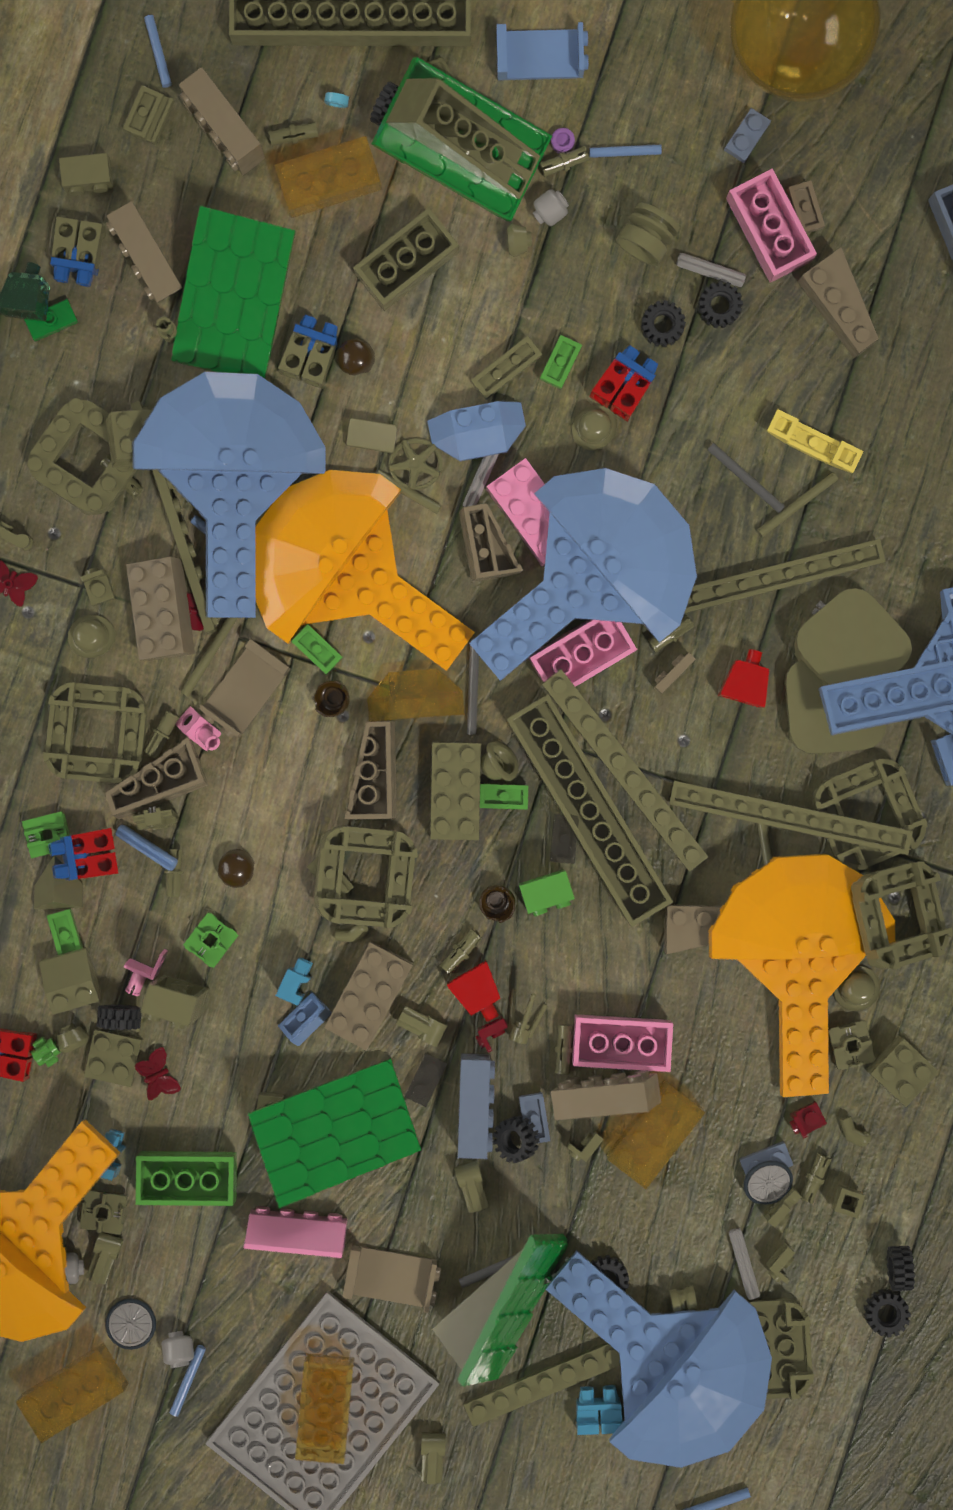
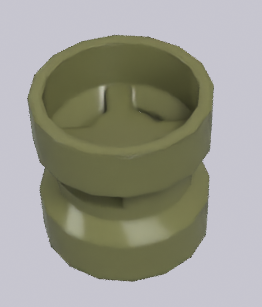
[669,1285,698,1313]

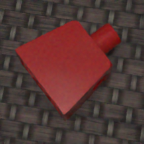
[718,649,769,708]
[447,961,501,1022]

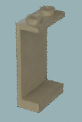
[198,639,291,738]
[342,1245,441,1313]

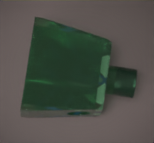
[0,262,50,322]

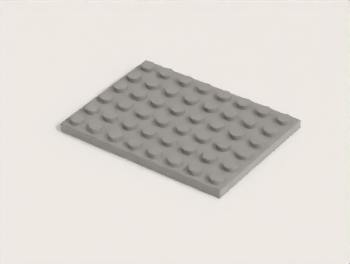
[206,1291,440,1510]

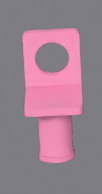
[175,707,221,751]
[124,949,168,996]

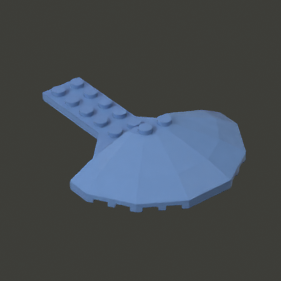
[133,372,326,618]
[469,468,697,681]
[819,588,953,735]
[545,1250,772,1468]

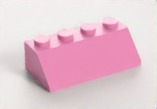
[528,619,637,687]
[244,1206,347,1258]

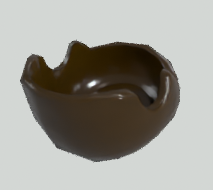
[336,339,375,376]
[313,681,350,717]
[218,849,255,888]
[479,885,516,923]

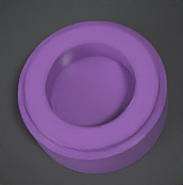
[551,128,575,153]

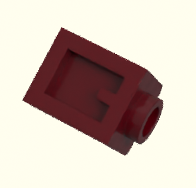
[475,1016,508,1053]
[789,1101,827,1139]

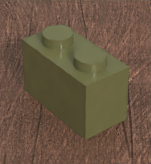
[59,153,114,196]

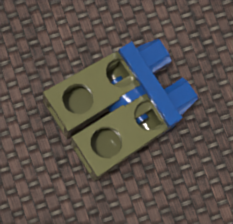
[50,217,107,287]
[278,315,338,389]

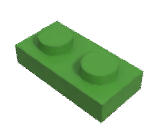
[540,335,582,390]
[291,624,343,675]
[480,784,528,810]
[47,908,83,955]

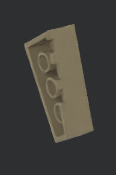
[105,201,183,303]
[344,721,397,819]
[664,904,722,954]

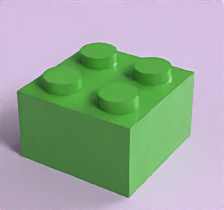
[518,869,575,916]

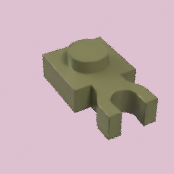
[764,1187,802,1228]

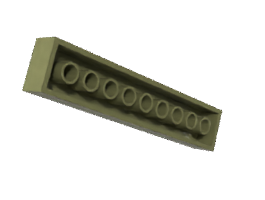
[229,0,471,46]
[506,694,673,927]

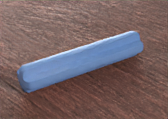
[115,825,178,870]

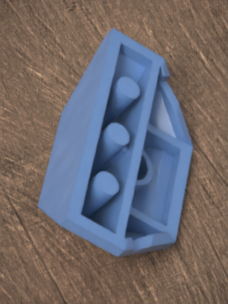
[427,401,526,461]

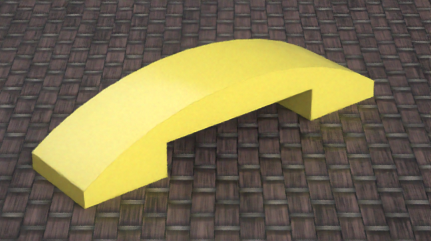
[767,409,863,473]

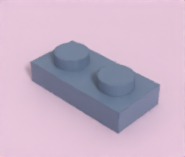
[724,108,771,163]
[519,1092,550,1143]
[739,1141,793,1176]

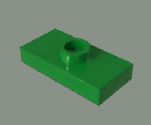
[24,299,79,342]

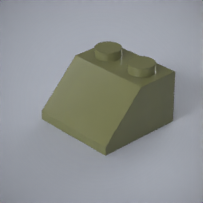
[39,947,101,1015]

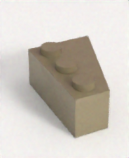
[459,503,523,582]

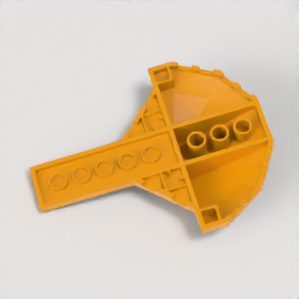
[255,470,475,671]
[709,854,895,1097]
[0,1119,121,1342]

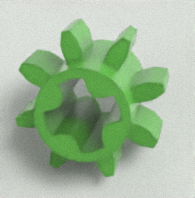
[30,1036,61,1068]

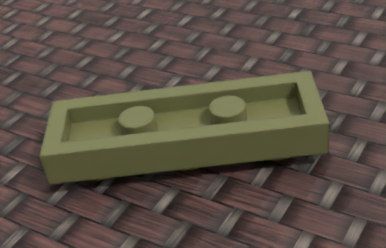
[471,336,542,400]

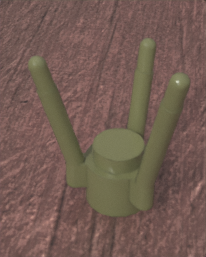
[507,988,548,1044]

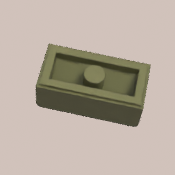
[346,418,398,453]

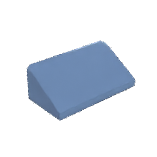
[278,993,332,1046]

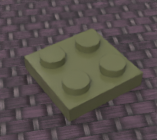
[84,1029,143,1087]

